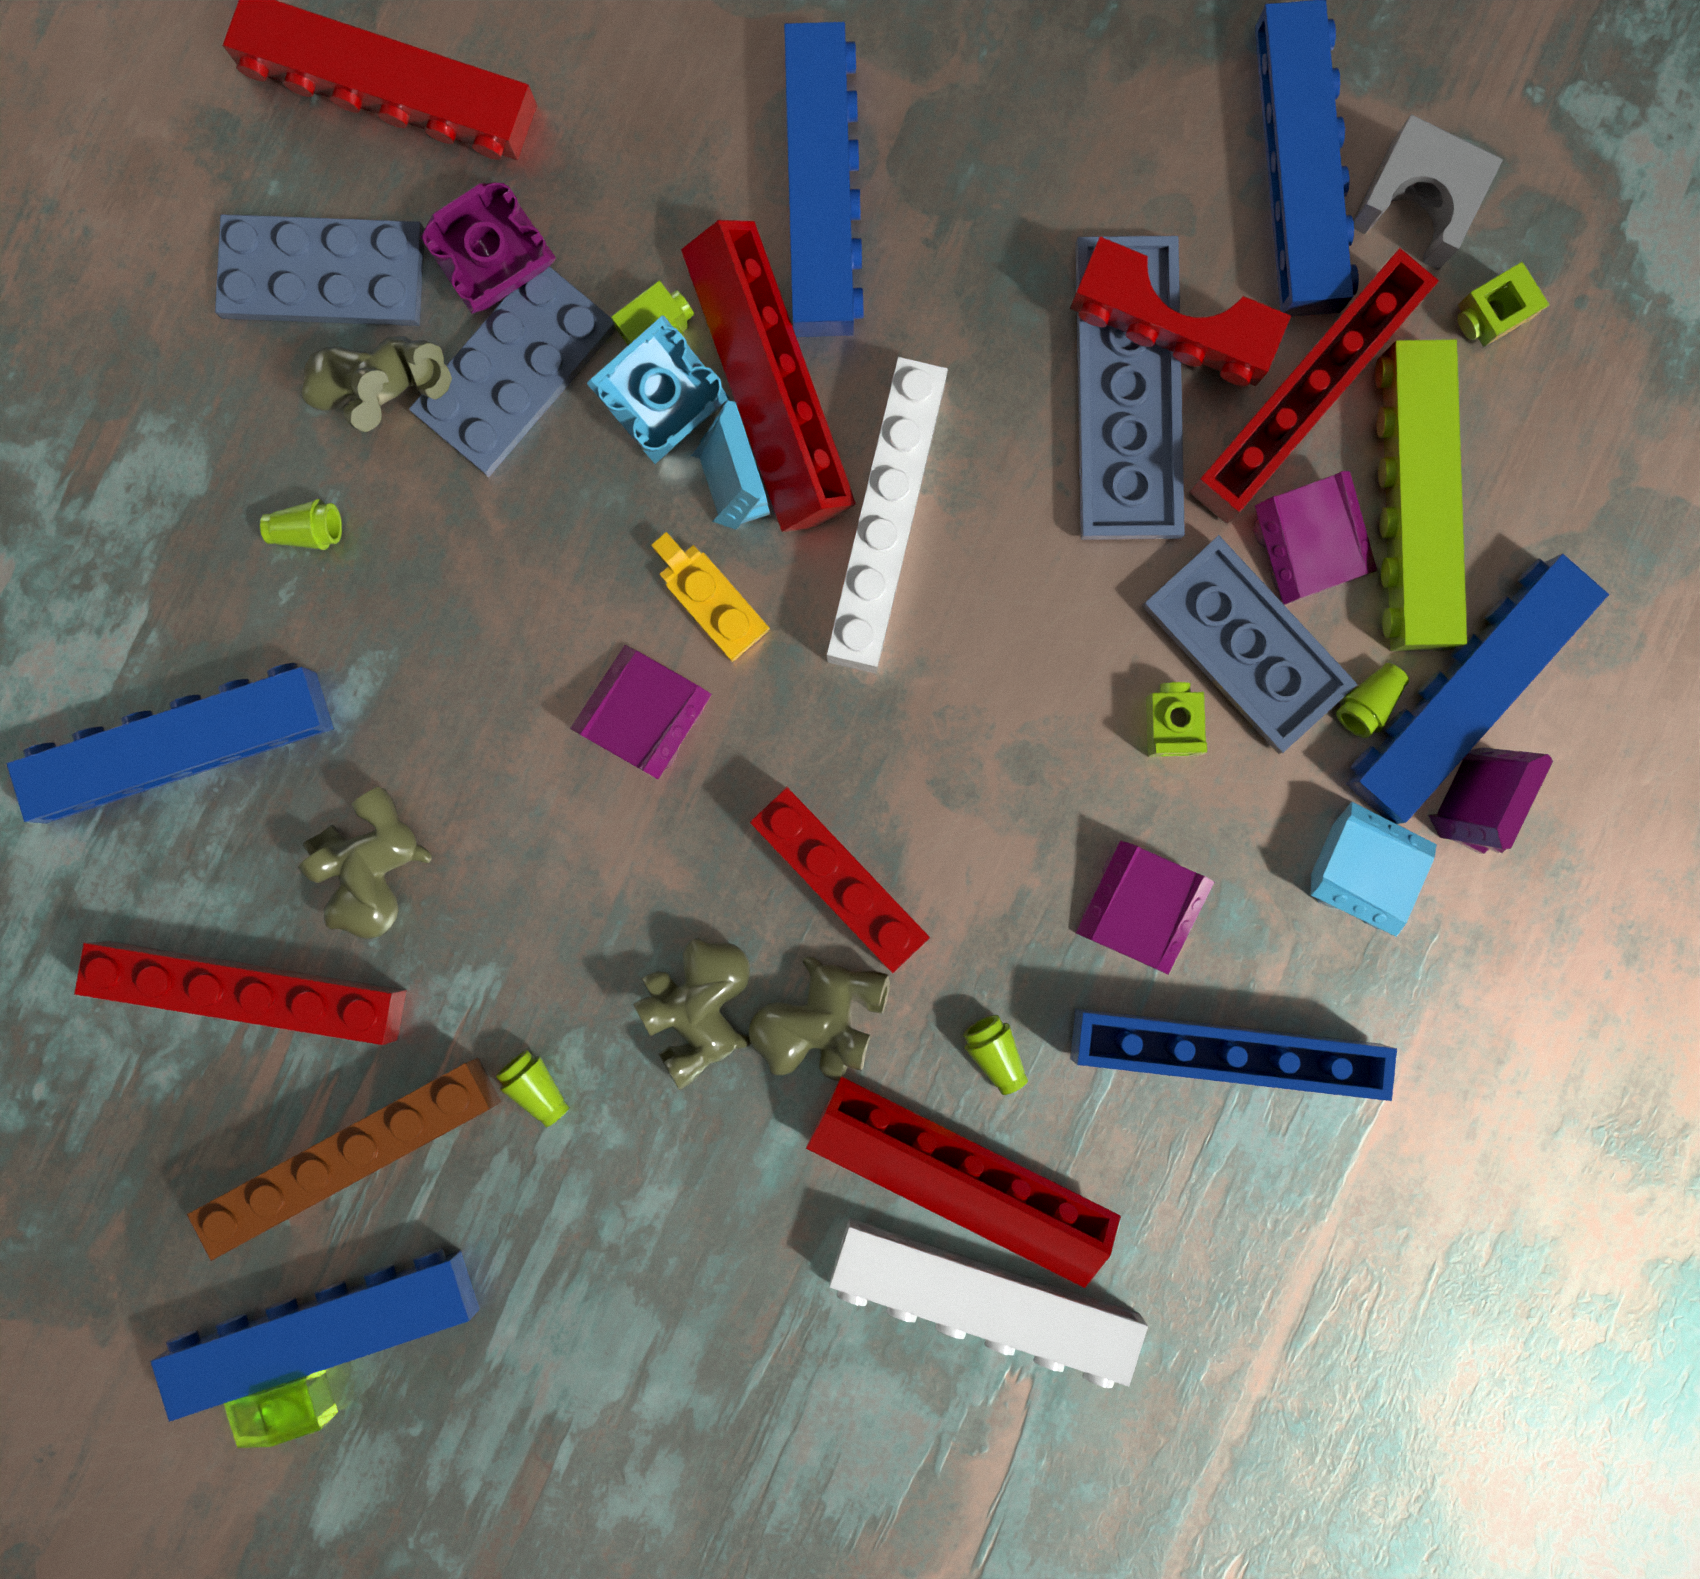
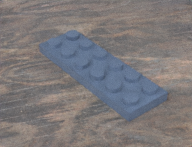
[1075,236,1185,540]

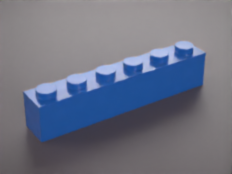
[1255,0,1359,317]
[784,22,864,337]
[1346,554,1610,824]
[6,663,334,824]
[1070,1008,1397,1101]
[150,1248,480,1422]

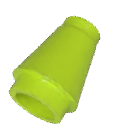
[260,499,342,550]
[1336,663,1409,738]
[963,1015,1028,1095]
[495,1049,570,1128]

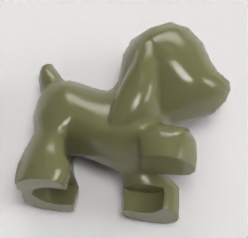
[301,336,452,432]
[298,786,432,939]
[633,938,751,1090]
[749,957,891,1081]

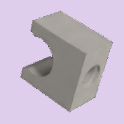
[1353,114,1503,270]

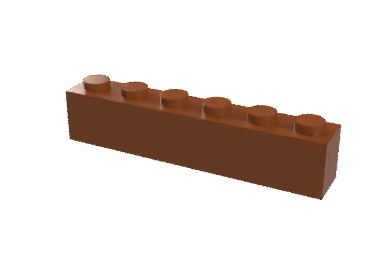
[187,1057,501,1261]

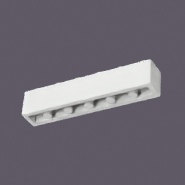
[827,357,948,674]
[830,1218,1148,1388]

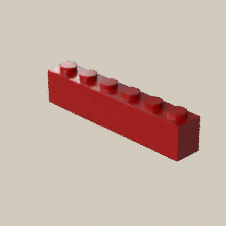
[222,0,537,161]
[681,220,856,532]
[1189,248,1439,524]
[74,941,407,1045]
[806,1076,1121,1288]

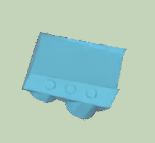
[587,315,730,464]
[691,400,770,530]
[1311,802,1437,937]

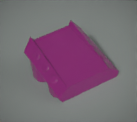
[421,183,556,314]
[1253,471,1377,605]
[570,645,712,779]
[1428,748,1553,854]
[1076,840,1215,975]

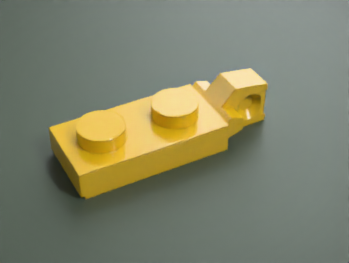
[651,532,770,663]

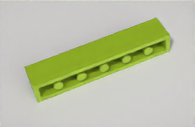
[1375,339,1467,651]

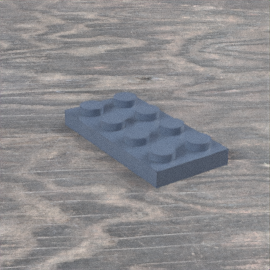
[215,214,425,326]
[409,266,616,477]
[1142,535,1358,754]

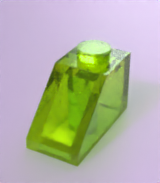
[224,1370,338,1448]

